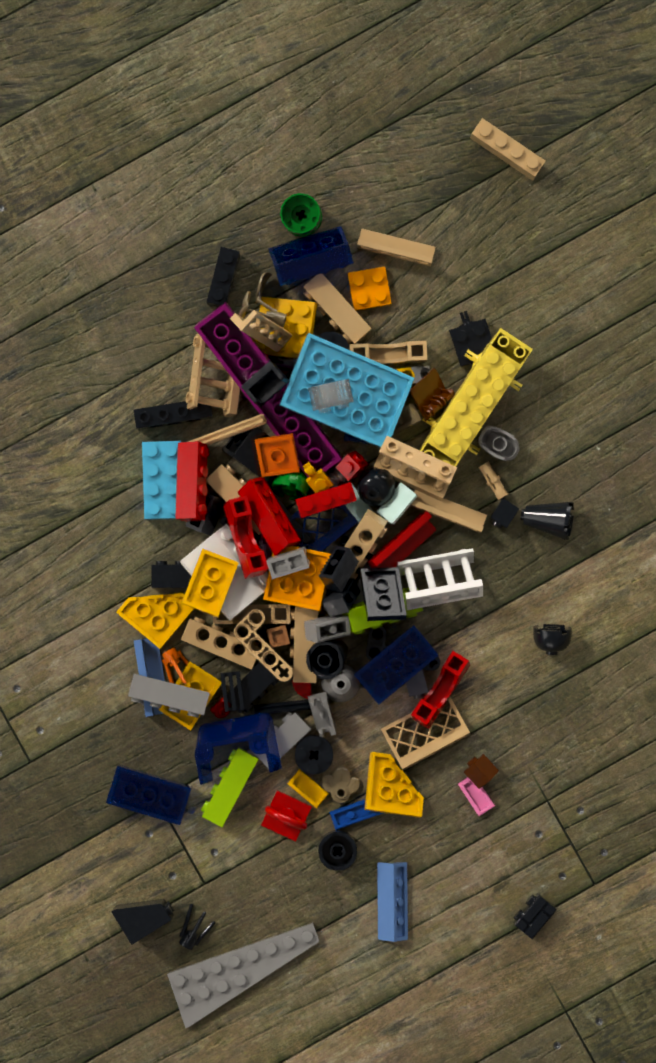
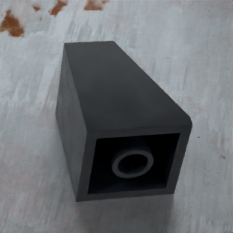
[222,419,275,483]
[111,899,175,945]

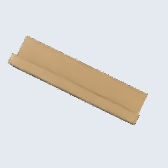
[357,229,436,266]
[230,310,293,353]
[410,490,487,533]

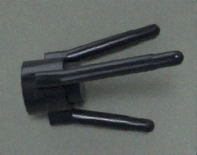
[179,903,215,950]

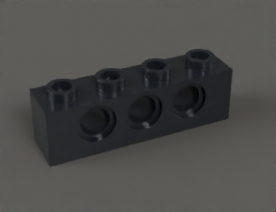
[133,397,213,430]

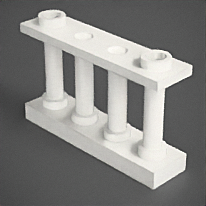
[397,548,483,610]

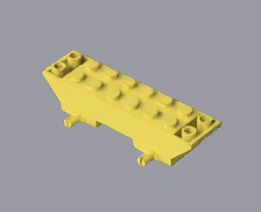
[420,328,533,467]

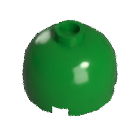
[271,468,310,501]

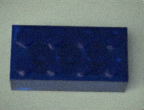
[268,226,354,286]
[354,625,439,705]
[106,764,193,825]

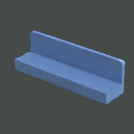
[134,638,165,717]
[377,862,408,942]

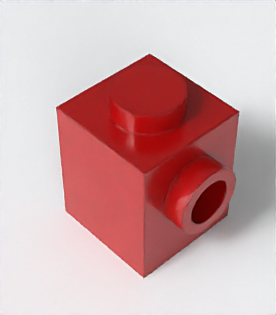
[336,451,369,481]

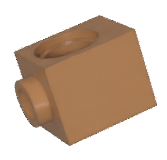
[267,625,290,648]

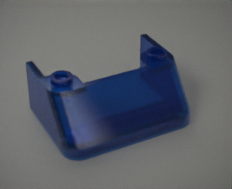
[195,713,282,785]

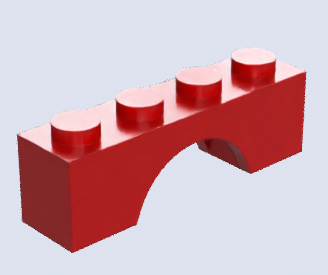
[223,496,269,579]
[411,651,471,729]

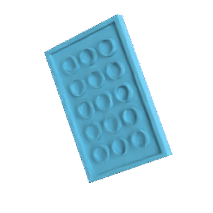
[279,333,414,448]

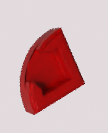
[292,680,312,699]

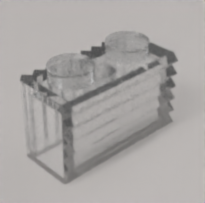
[308,379,354,414]

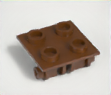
[410,368,455,421]

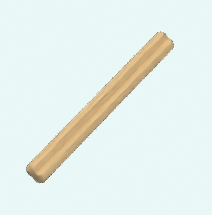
[188,414,267,445]

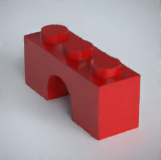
[295,482,357,519]

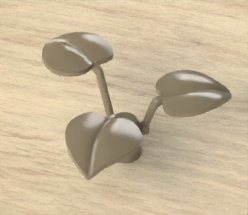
[239,272,287,328]

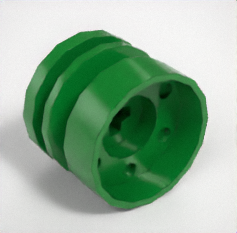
[280,193,323,237]

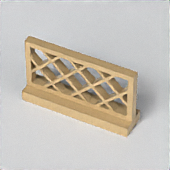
[381,697,471,770]

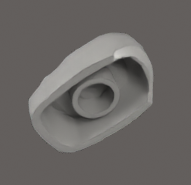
[478,426,520,461]

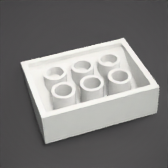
[180,524,269,621]

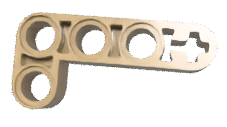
[234,609,293,682]

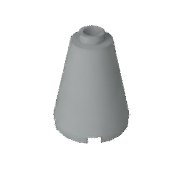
[321,664,360,702]

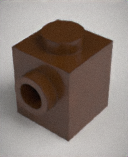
[464,754,499,789]

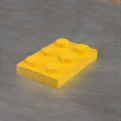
[181,549,239,618]
[158,661,222,731]

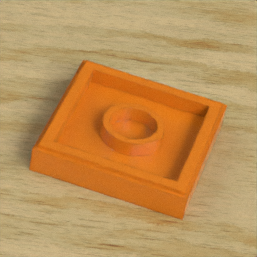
[255,433,300,477]

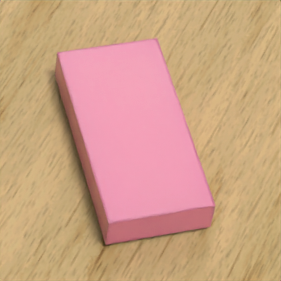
[458,777,495,816]

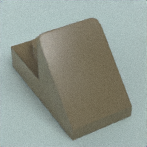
[392,403,421,436]

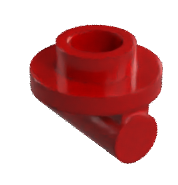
[210,697,231,718]

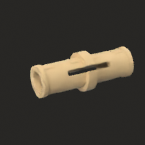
[478,461,509,500]

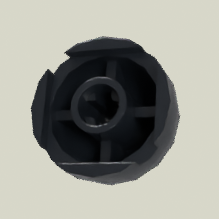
[357,467,396,507]
[533,624,572,655]

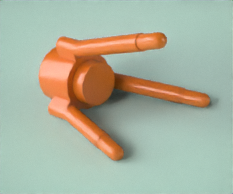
[162,647,189,684]

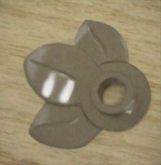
[322,765,360,804]

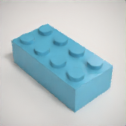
[142,441,181,520]

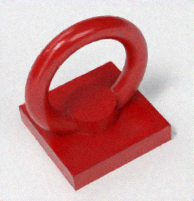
[261,790,312,842]

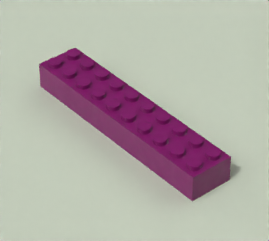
[194,302,342,477]

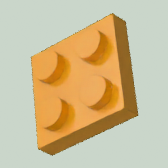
[347,266,392,311]

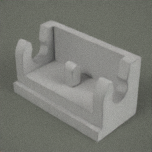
[266,547,310,579]
[308,692,336,737]

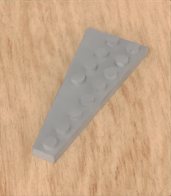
[167,923,319,1028]

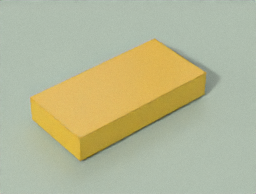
[287,769,329,809]

